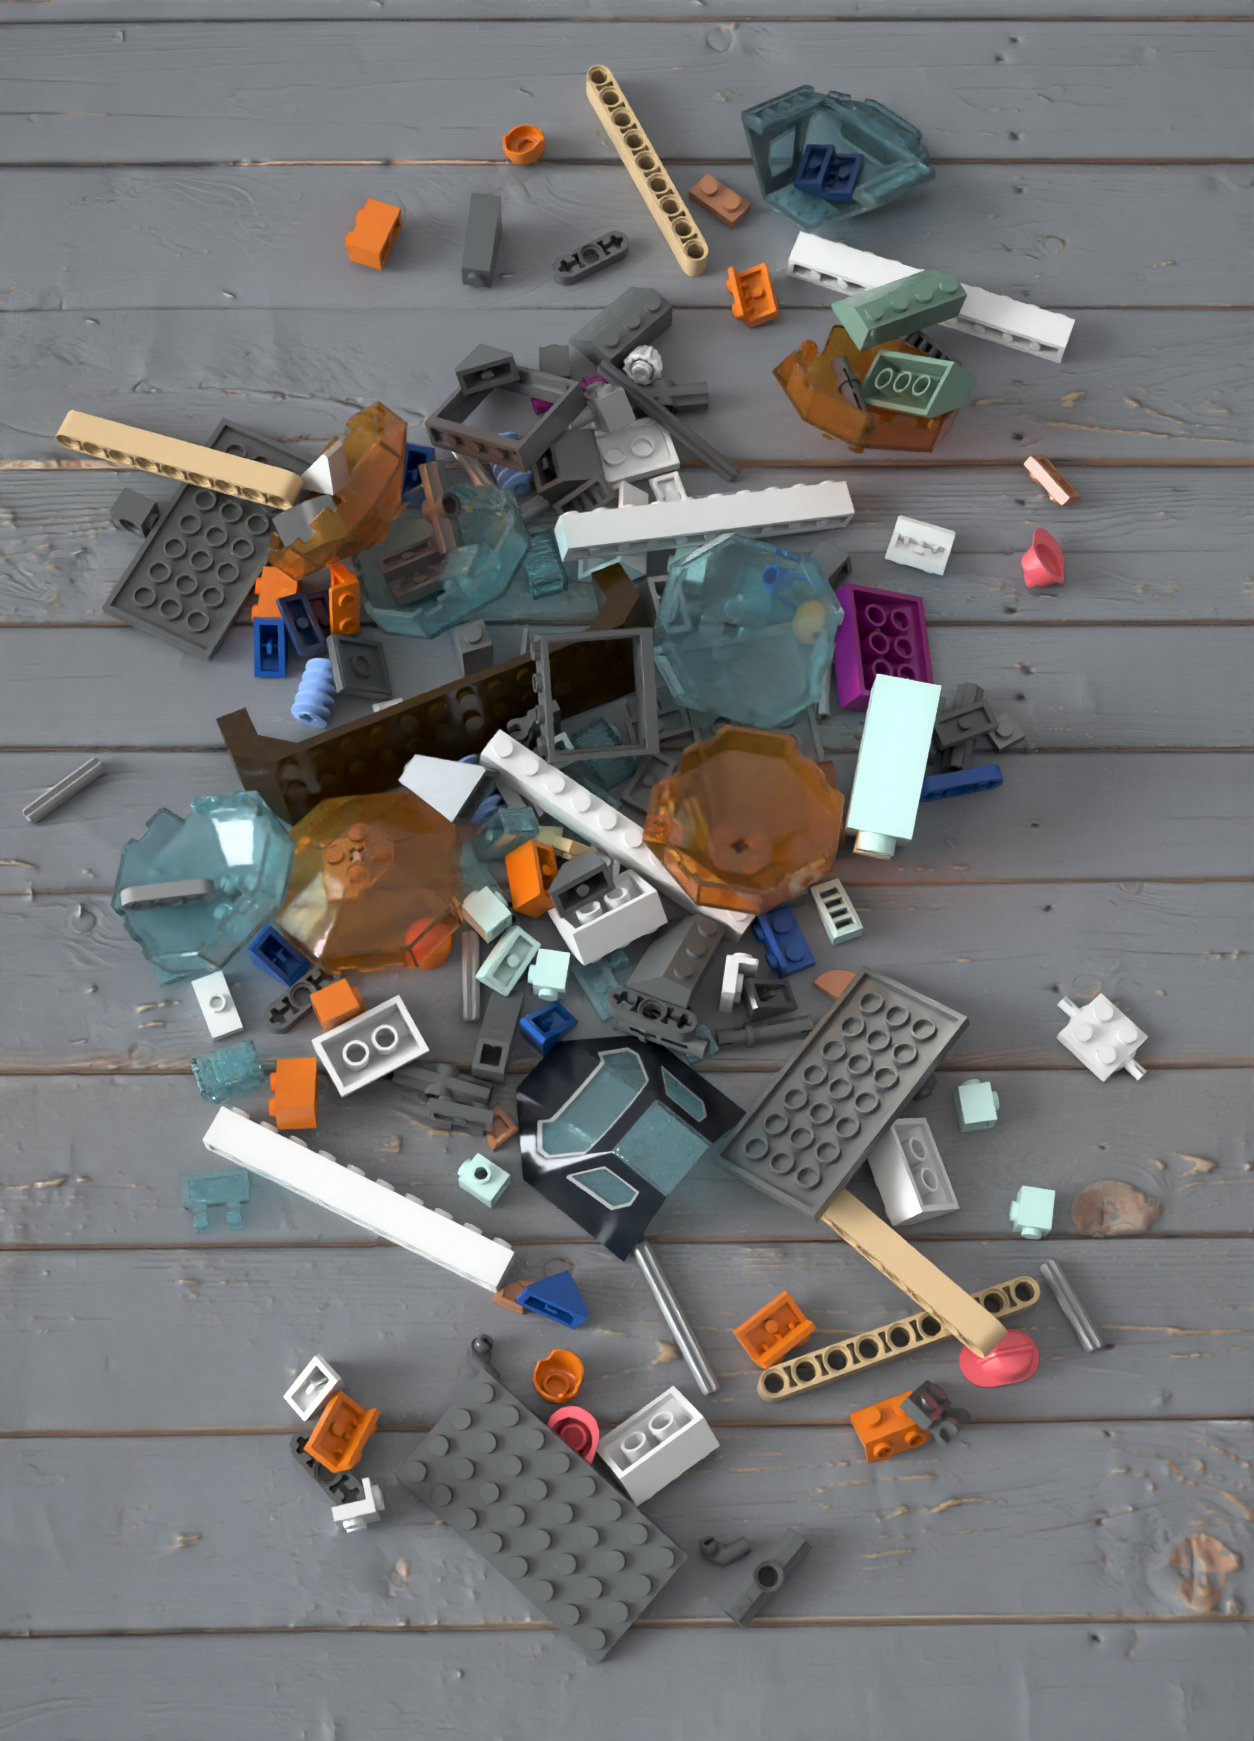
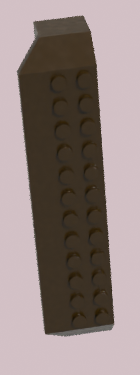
[216,562,646,827]

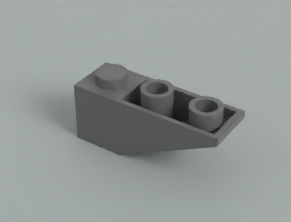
[472,989,525,1085]

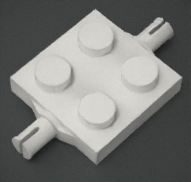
[1056,993,1148,1082]

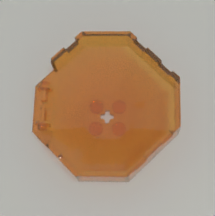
[772,325,960,454]
[266,401,408,581]
[642,724,845,916]
[276,791,462,975]

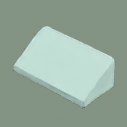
[475,926,541,996]

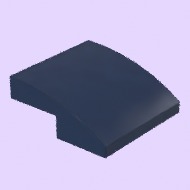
[793,144,865,202]
[276,589,330,656]

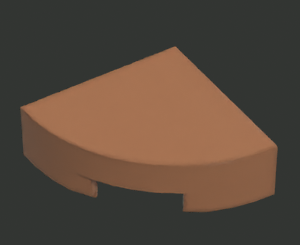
[813,970,856,1001]
[486,1105,519,1152]
[492,1280,535,1315]

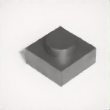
[985,711,1025,754]

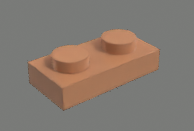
[689,173,751,229]
[1024,455,1082,506]

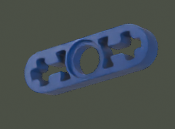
[919,765,1004,802]

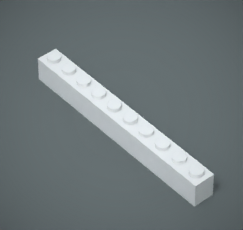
[787,231,1075,363]
[554,480,855,562]
[479,729,759,945]
[202,1106,515,1293]

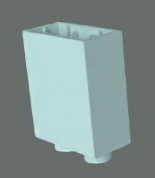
[844,674,942,860]

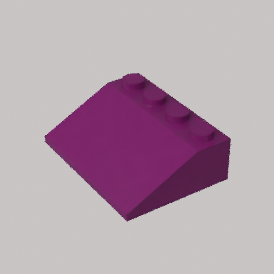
[827,583,933,713]

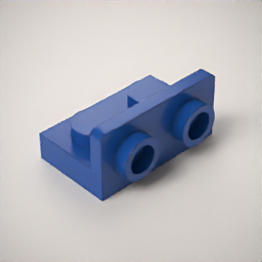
[752,906,816,979]

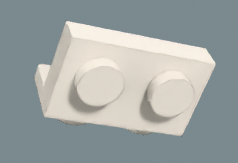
[885,515,956,576]
[332,1477,385,1533]

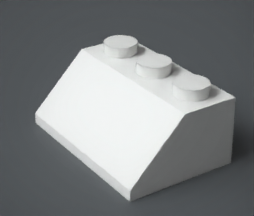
[578,481,649,582]
[548,868,668,966]
[312,995,430,1098]
[867,1118,960,1227]
[596,1386,720,1507]

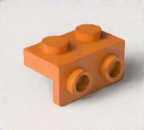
[726,262,780,329]
[329,563,361,636]
[732,1291,817,1369]
[850,1390,931,1464]
[304,1391,381,1473]

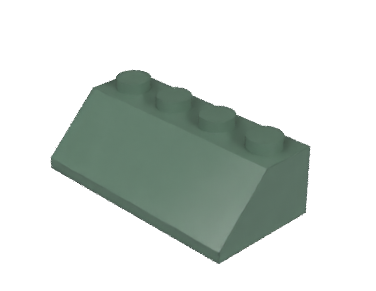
[831,268,967,352]
[859,349,977,418]

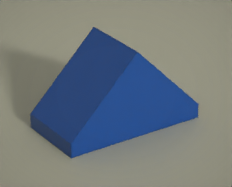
[396,442,436,506]
[253,617,289,678]
[248,924,311,988]
[520,1000,578,1057]
[515,1270,589,1330]

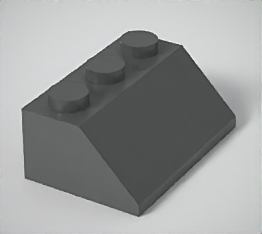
[569,287,673,370]
[626,914,727,1010]

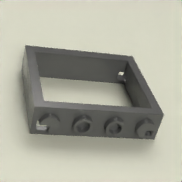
[425,365,587,473]
[530,627,660,763]

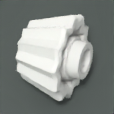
[622,345,663,386]

